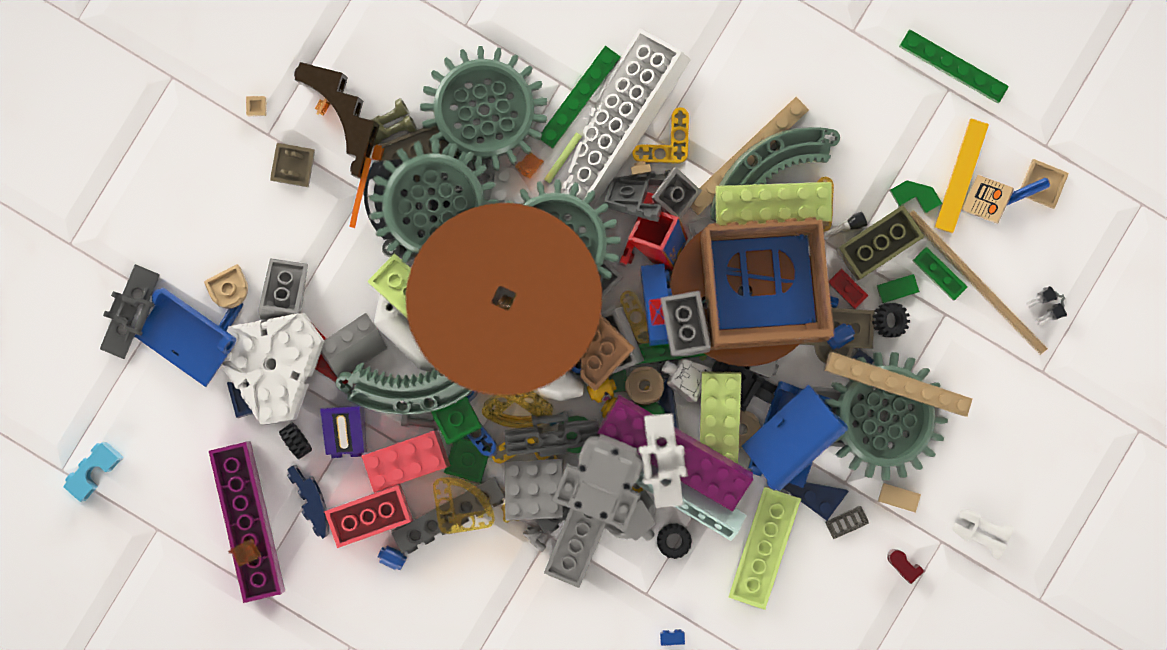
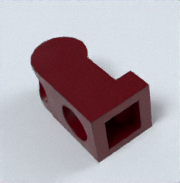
[887,549,925,584]

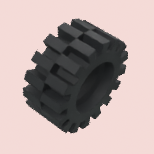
[872,303,910,338]
[279,422,312,460]
[657,523,692,559]

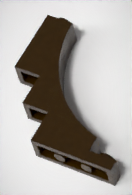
[294,62,380,179]

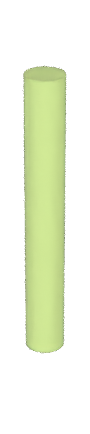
[544,132,582,184]

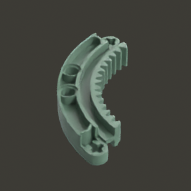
[710,127,840,221]
[336,363,472,415]

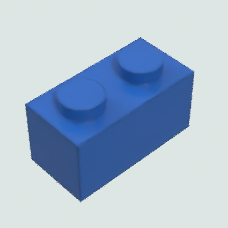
[660,629,685,646]

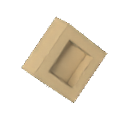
[246,96,267,117]
[630,161,651,176]

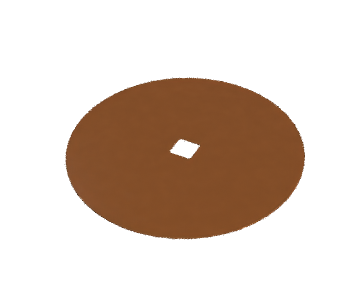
[406,203,602,395]

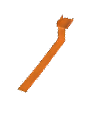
[349,144,384,228]

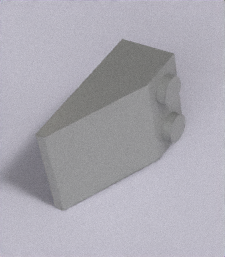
[259,258,308,320]

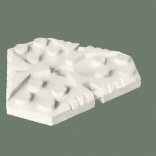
[221,313,325,424]

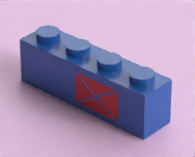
[640,264,672,346]

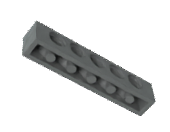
[391,476,505,554]

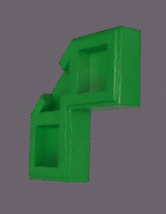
[889,180,942,214]

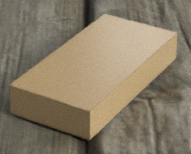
[878,483,921,513]

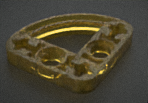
[481,391,554,428]
[433,477,495,534]

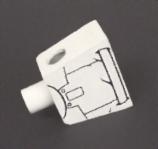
[662,359,712,402]

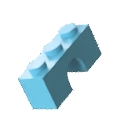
[63,442,123,502]

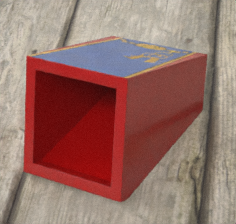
[628,212,688,271]

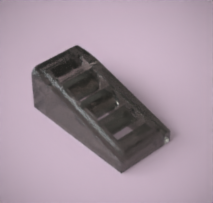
[825,505,869,540]

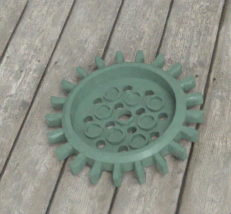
[420,46,548,171]
[368,140,498,263]
[506,179,621,280]
[824,352,948,481]

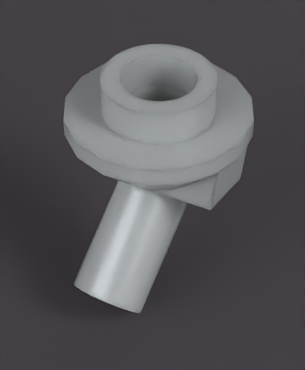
[523,526,547,552]

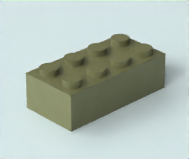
[835,205,925,281]

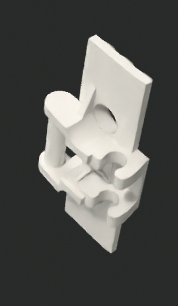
[639,414,687,508]

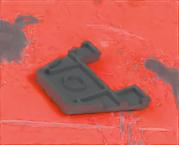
[604,170,672,222]

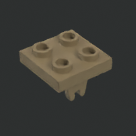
[270,143,316,188]

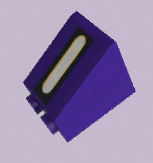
[320,406,367,458]

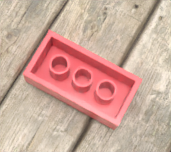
[362,429,451,493]
[324,484,413,548]

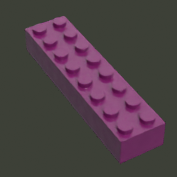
[598,395,753,512]
[208,441,286,603]

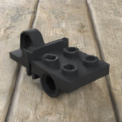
[711,360,777,412]

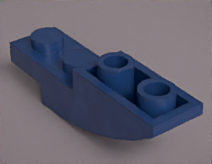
[287,464,329,539]

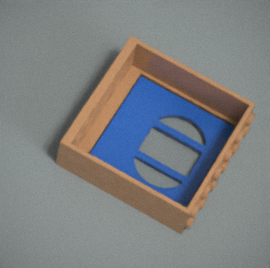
[700,217,834,350]

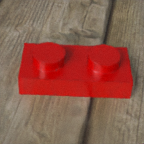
[829,268,869,309]

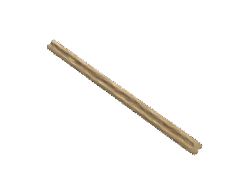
[909,211,1048,355]

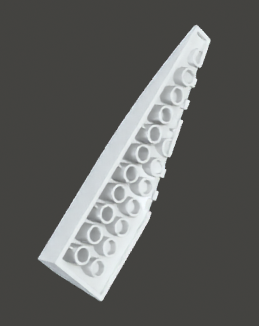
[562,28,691,221]

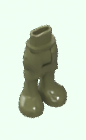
[371,98,417,146]

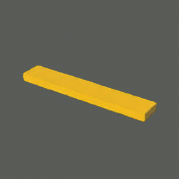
[934,118,989,233]

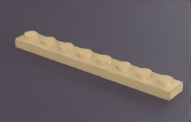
[690,96,809,215]
[824,352,973,417]

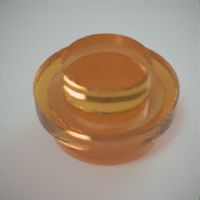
[314,98,330,116]

